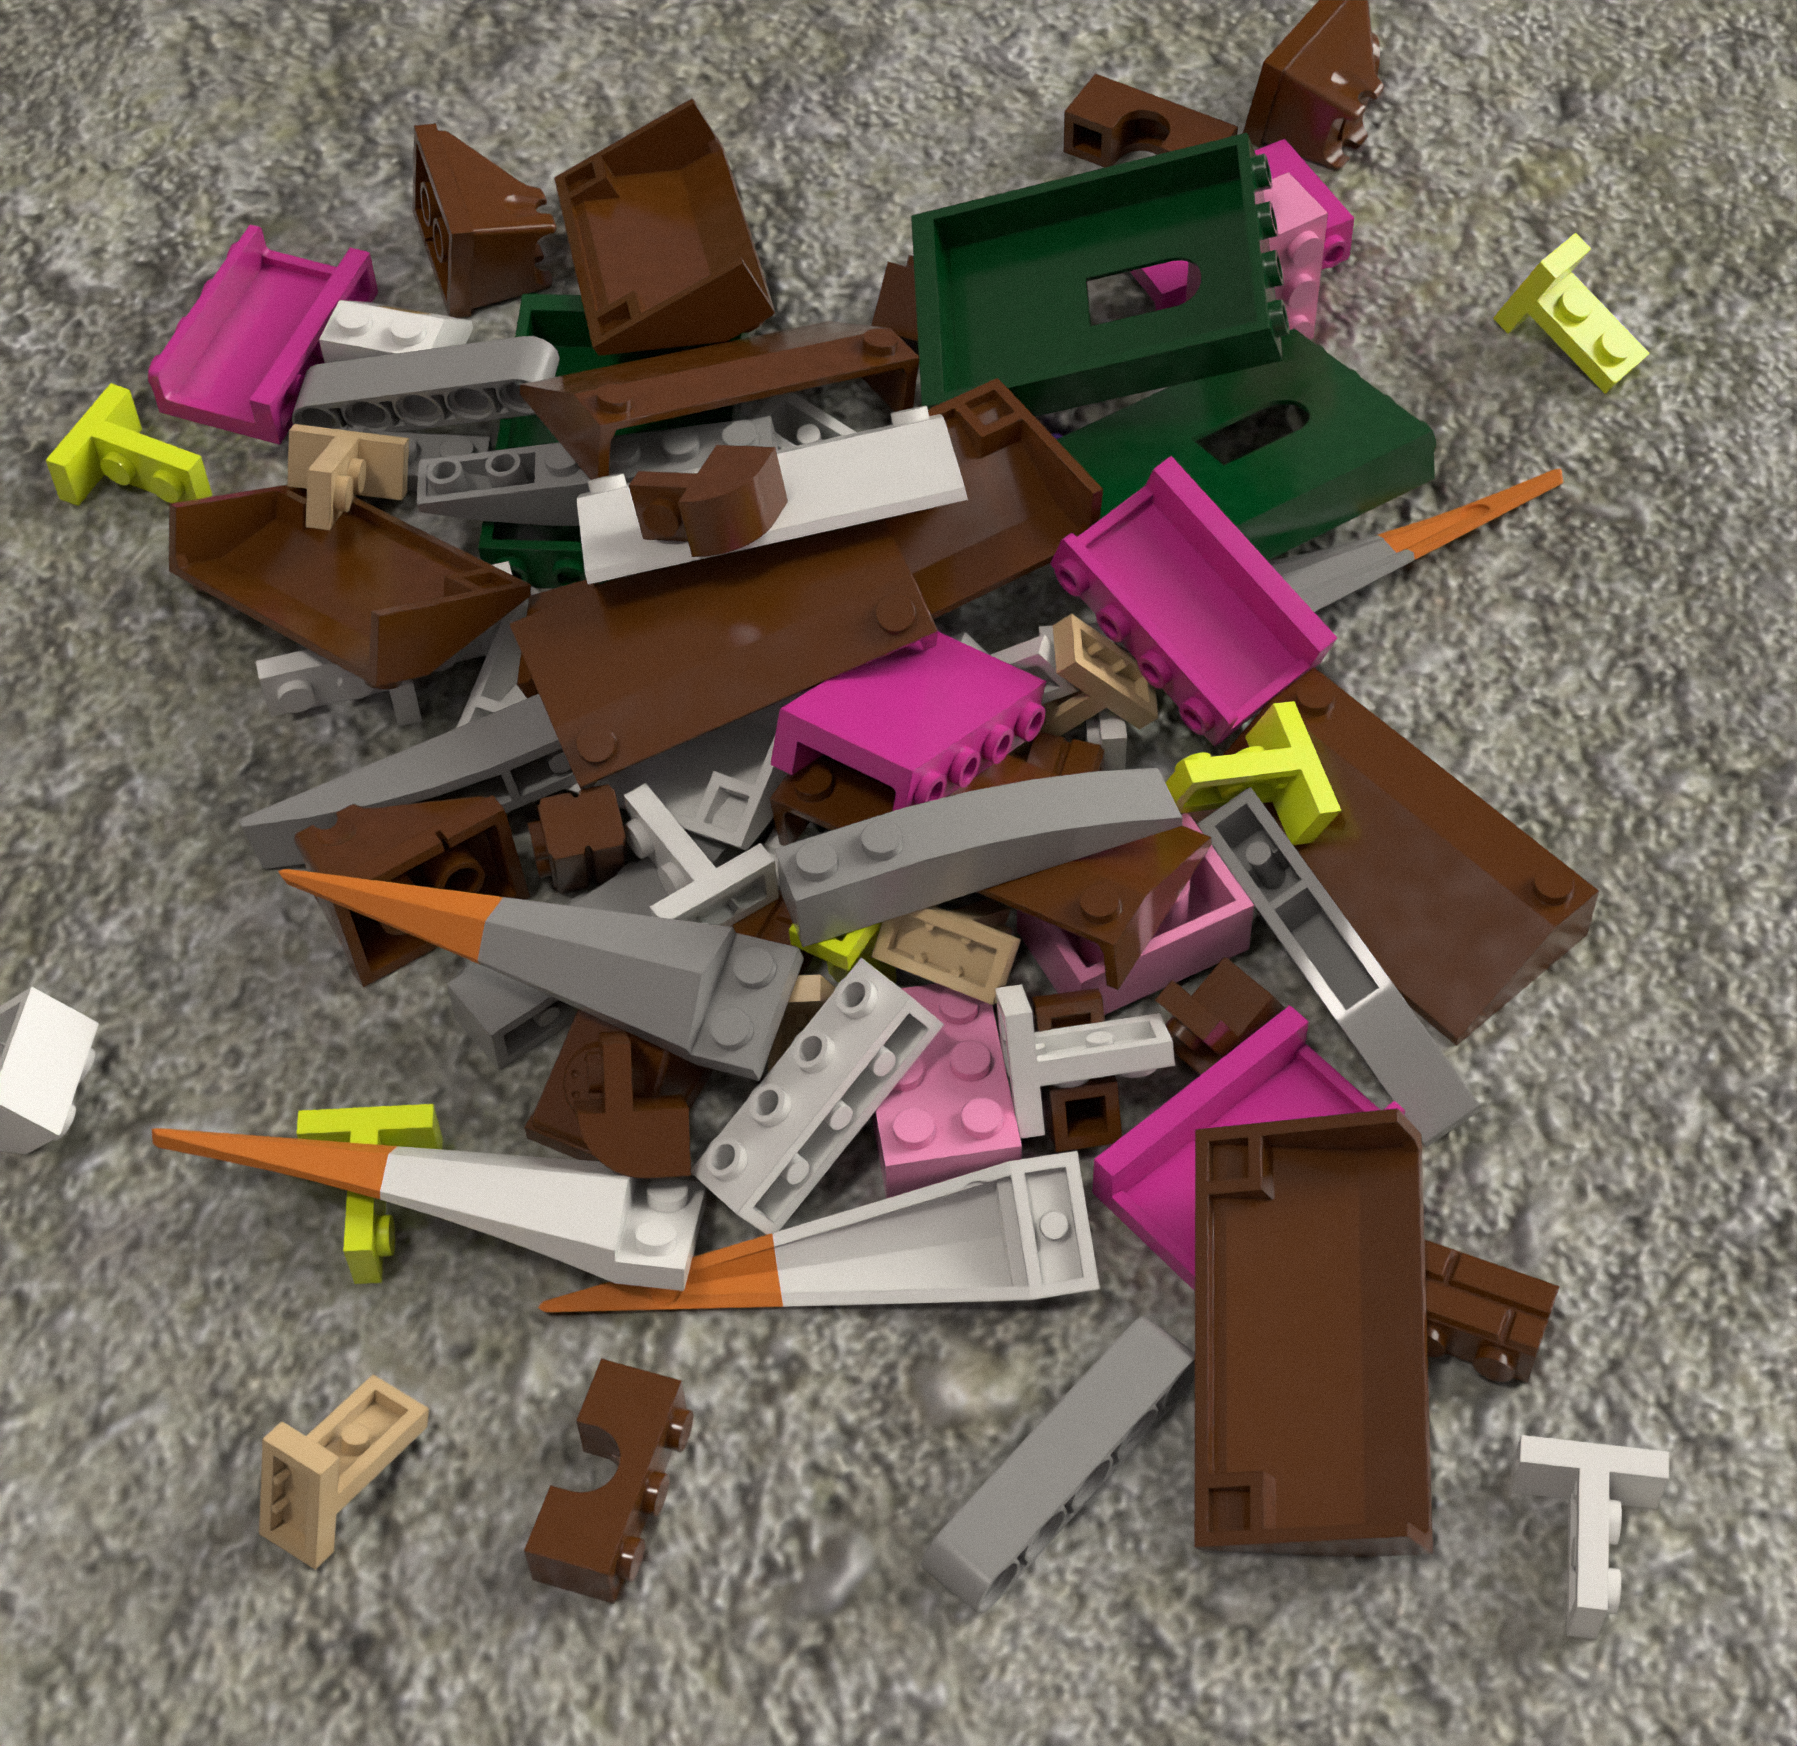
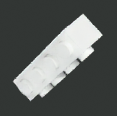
[691,958,944,1235]

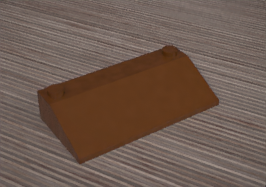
[554,98,776,356]
[520,321,920,480]
[884,378,1103,619]
[169,484,531,690]
[509,519,938,790]
[1181,667,1599,1046]
[769,754,1212,990]
[1194,1108,1433,1558]

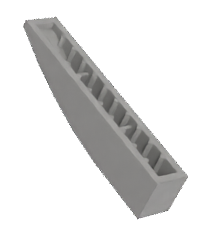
[774,768,1183,947]

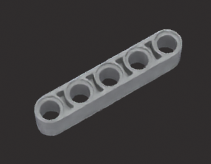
[292,336,560,434]
[921,1316,1195,1614]

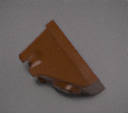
[1242,0,1384,171]
[412,123,556,318]
[294,795,530,987]
[524,1009,714,1162]

